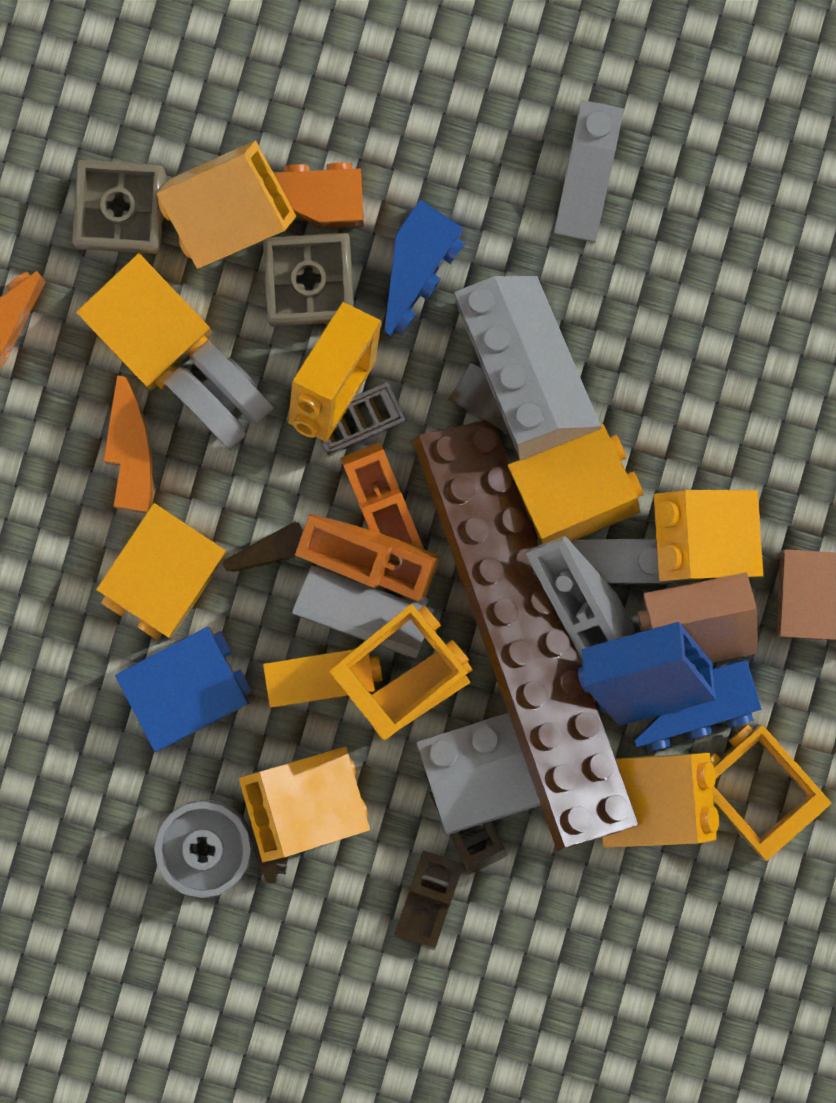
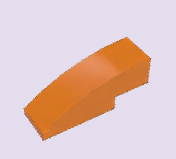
[103,376,154,514]
[340,442,424,549]
[295,514,441,602]

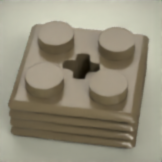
[72,160,166,254]
[263,233,354,327]

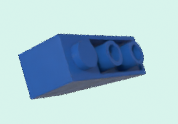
[385,199,465,340]
[632,660,762,753]

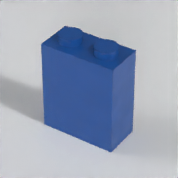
[578,622,716,726]
[115,627,253,752]

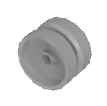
[164,340,274,451]
[154,799,254,898]

